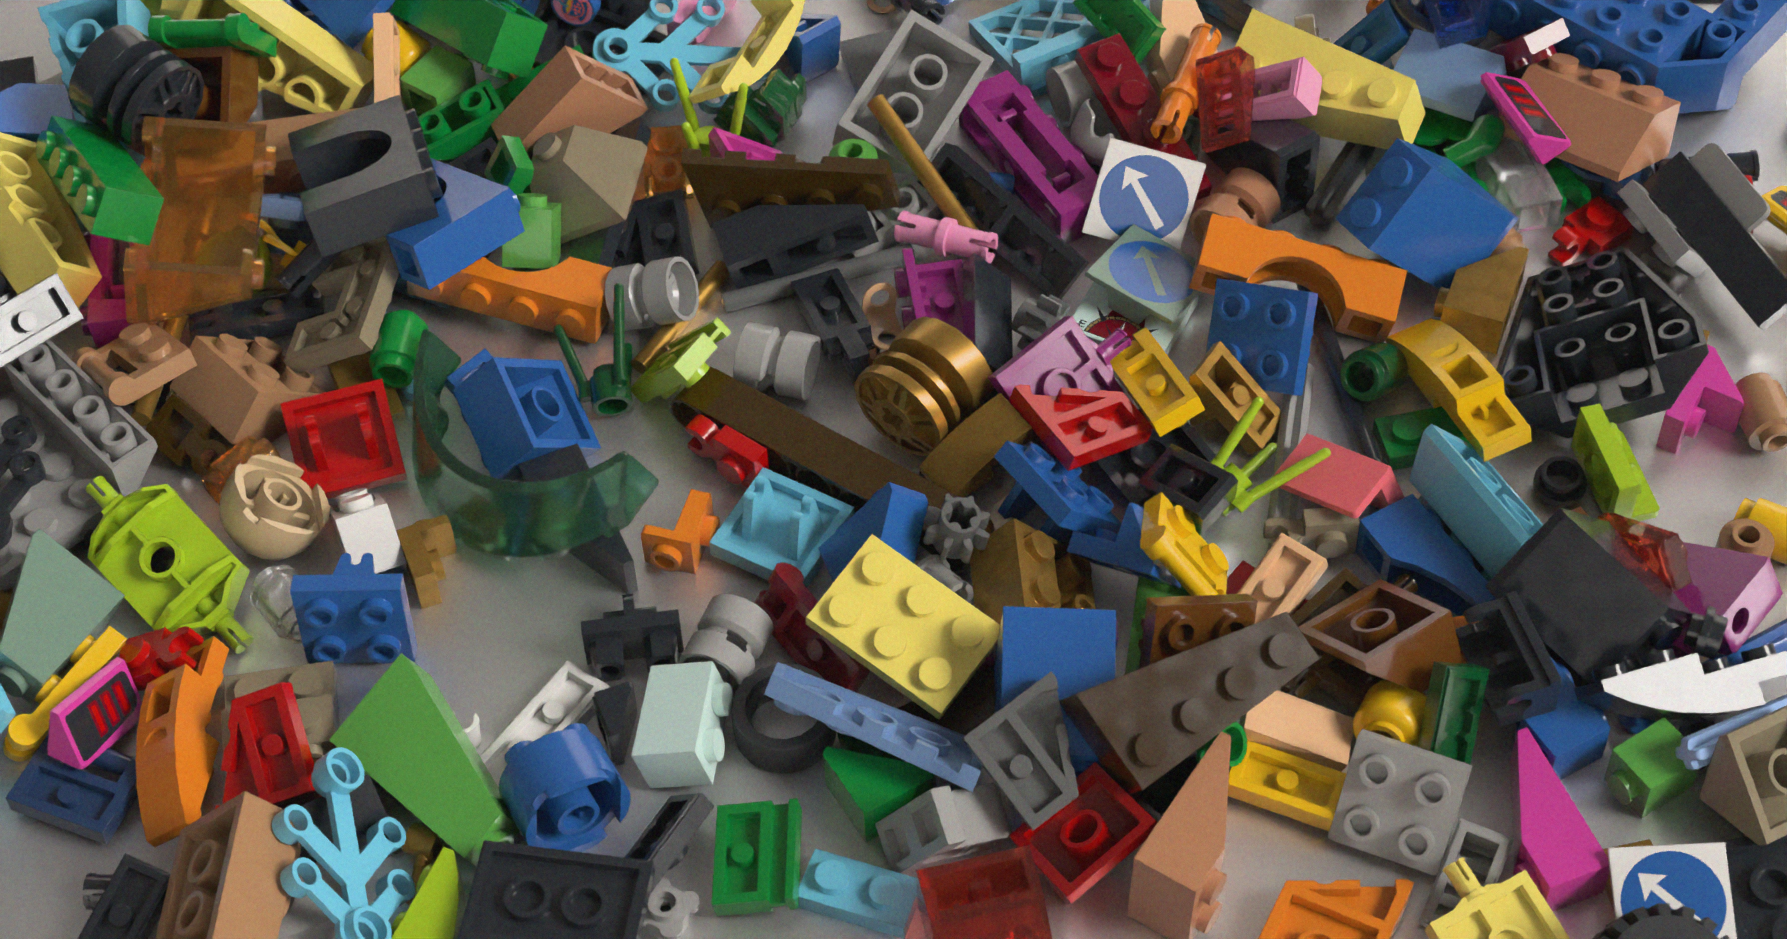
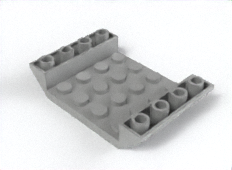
[0,339,158,592]

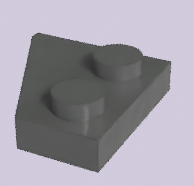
[962,672,1079,832]

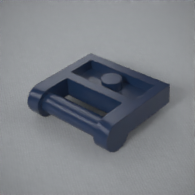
[5,734,138,845]

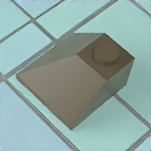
[529,125,648,244]

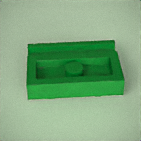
[711,798,802,916]

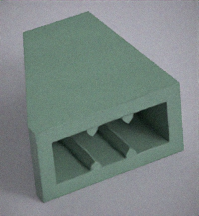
[0,528,125,705]

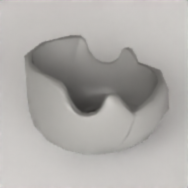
[1070,97,1123,167]

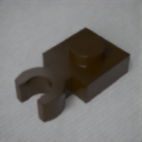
[145,393,236,482]

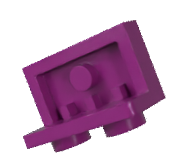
[894,248,963,334]

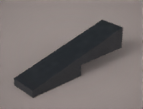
[917,143,1090,300]

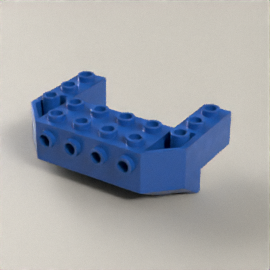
[1483,0,1787,113]

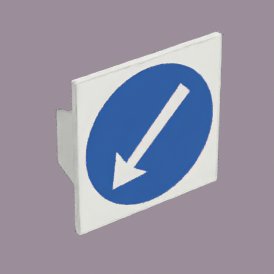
[1082,138,1206,250]
[1607,842,1737,939]

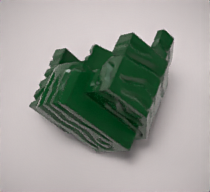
[713,68,807,148]

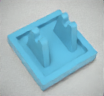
[709,467,855,588]

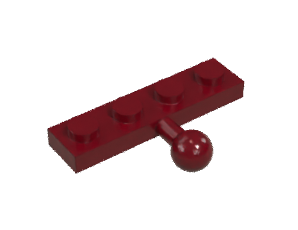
[1075,33,1218,201]

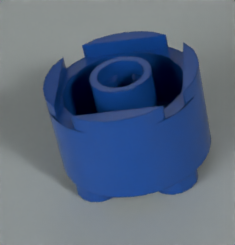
[499,723,631,852]

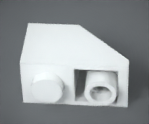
[330,488,407,574]

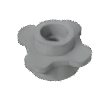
[643,878,700,939]

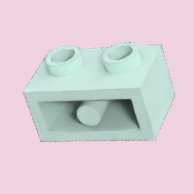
[631,661,733,788]

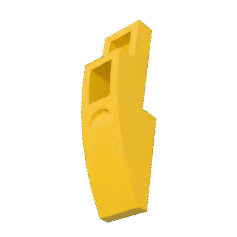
[1385,318,1532,462]

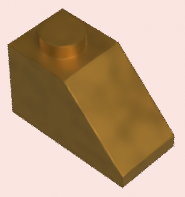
[1433,246,1529,354]

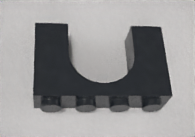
[287,95,443,258]

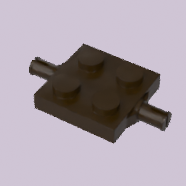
[1280,567,1418,714]

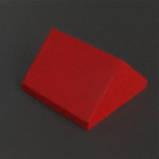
[1009,762,1157,905]

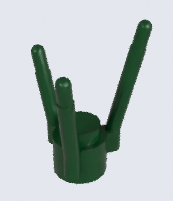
[553,283,633,417]

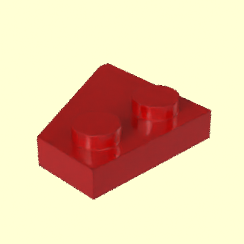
[1009,384,1153,471]
[215,682,317,809]

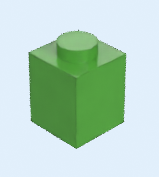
[400,45,477,116]
[502,193,561,269]
[1604,717,1699,819]

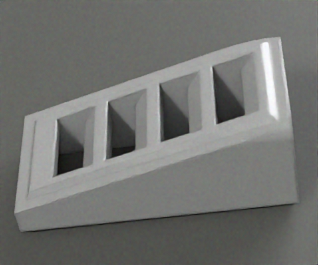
[1418,818,1514,927]

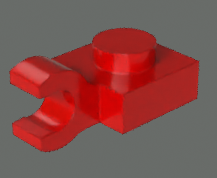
[1547,196,1634,267]

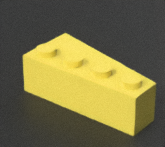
[180,0,374,114]
[1217,9,1425,149]
[0,132,102,309]

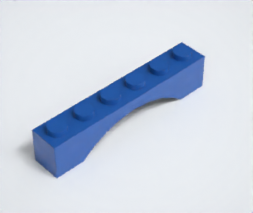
[1355,494,1611,780]

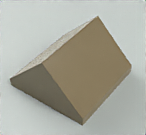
[1699,705,1787,846]

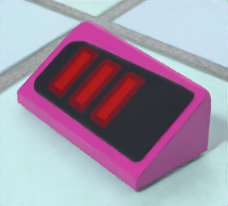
[1480,72,1571,165]
[47,657,142,769]

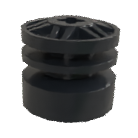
[68,25,204,156]

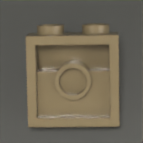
[221,661,340,764]

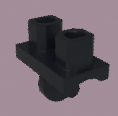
[580,593,684,682]

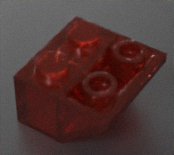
[916,845,1052,939]

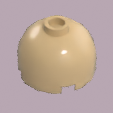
[220,454,330,561]

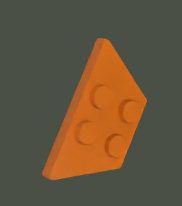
[1258,879,1414,939]

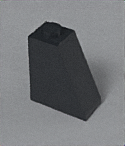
[1204,116,1321,224]

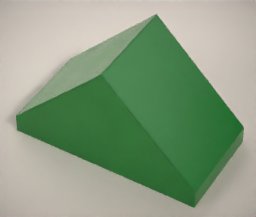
[823,746,936,843]

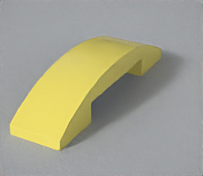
[688,0,805,104]

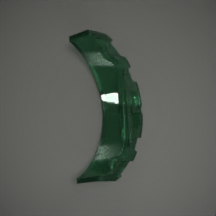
[411,329,659,561]

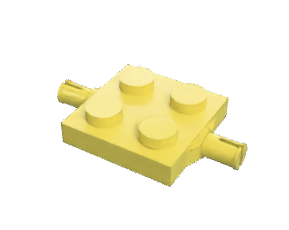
[1424,857,1570,939]

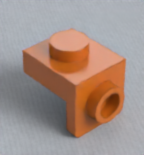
[641,489,720,574]

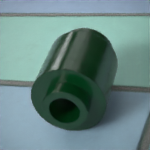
[1340,342,1408,401]

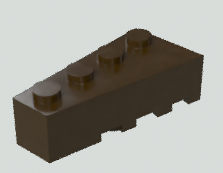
[1059,611,1320,794]

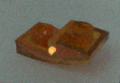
[643,125,694,199]

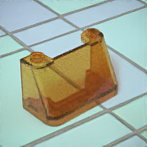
[123,116,276,325]

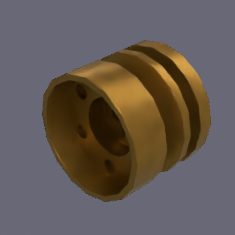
[854,316,994,457]

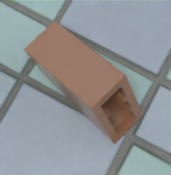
[491,46,648,160]

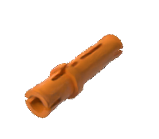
[1150,23,1222,144]

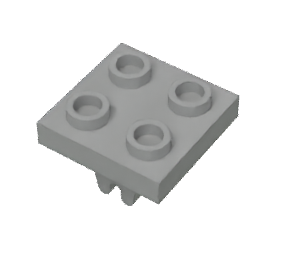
[1327,729,1473,876]

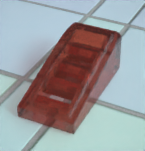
[1195,46,1255,153]

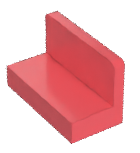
[1273,433,1405,519]

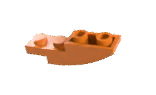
[136,636,229,848]

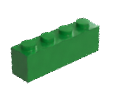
[36,115,164,246]

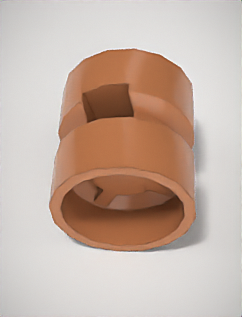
[1189,167,1281,245]

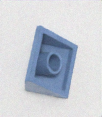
[1393,28,1507,122]

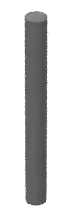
[720,243,916,313]

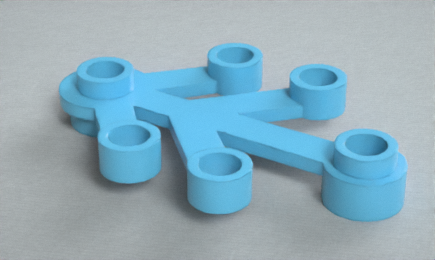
[592,0,774,114]
[272,747,415,939]

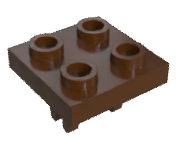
[1138,594,1258,669]

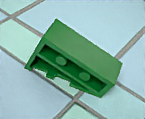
[390,0,548,80]

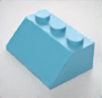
[1409,424,1543,583]

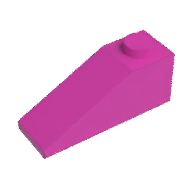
[1510,728,1610,912]

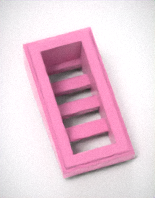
[1213,57,1322,123]

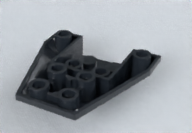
[1496,247,1709,439]

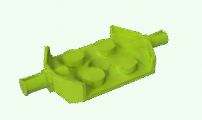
[85,476,254,654]

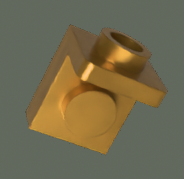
[396,515,457,609]

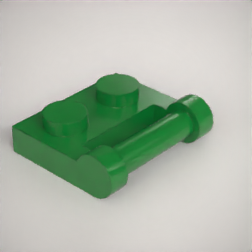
[148,13,277,58]

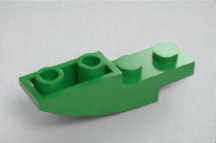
[418,44,585,160]

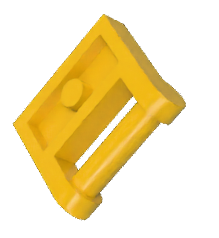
[1140,492,1229,596]

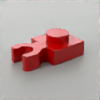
[685,414,769,488]
[118,626,204,692]

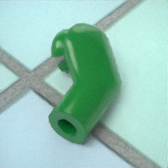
[1443,114,1505,168]

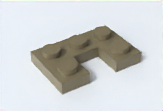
[283,236,399,374]

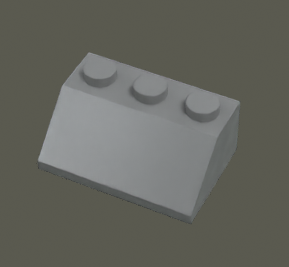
[832,10,994,177]

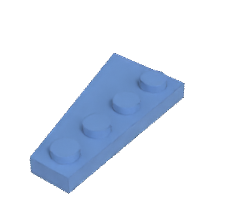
[764,662,982,792]

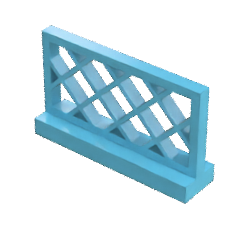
[968,0,1150,98]

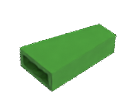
[329,653,519,866]

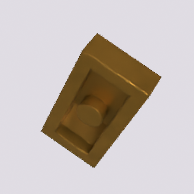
[1189,341,1281,455]

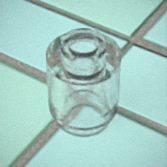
[249,565,302,644]

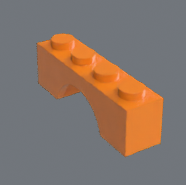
[1189,213,1408,343]
[407,257,613,344]

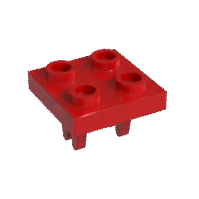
[280,378,408,500]

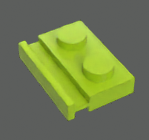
[631,317,731,404]

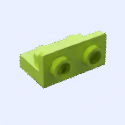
[1571,404,1660,527]

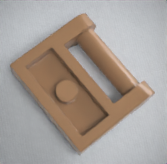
[71,320,197,406]

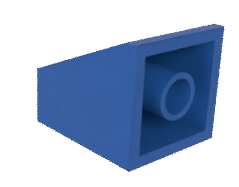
[1335,138,1519,289]
[994,606,1116,778]

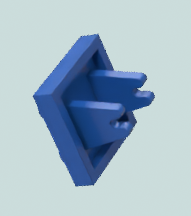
[1205,278,1318,396]
[994,441,1122,544]
[290,553,417,664]

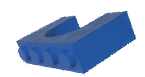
[386,158,525,290]

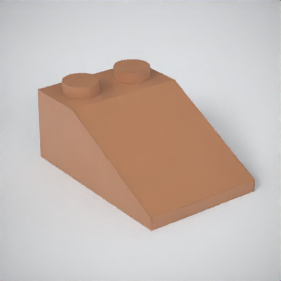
[1127,731,1231,939]

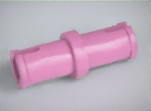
[894,210,998,263]

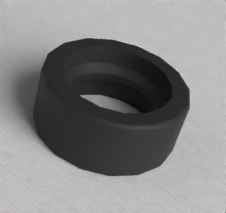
[731,663,837,773]

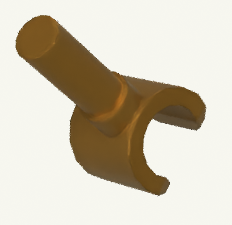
[402,823,443,905]

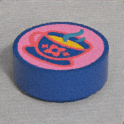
[551,0,601,26]

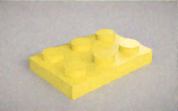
[805,534,1000,720]

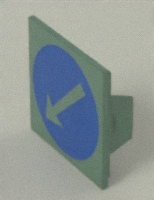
[1085,224,1201,325]

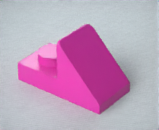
[1656,344,1744,454]

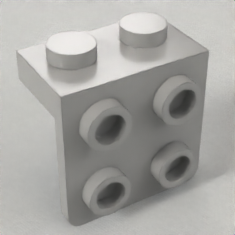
[1617,143,1771,278]

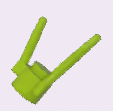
[670,57,748,157]
[1210,397,1331,518]

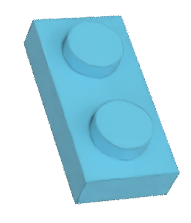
[798,848,923,939]

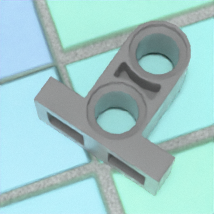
[875,783,1012,875]

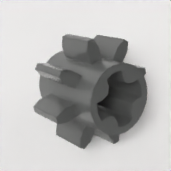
[1012,294,1071,350]
[923,493,991,563]

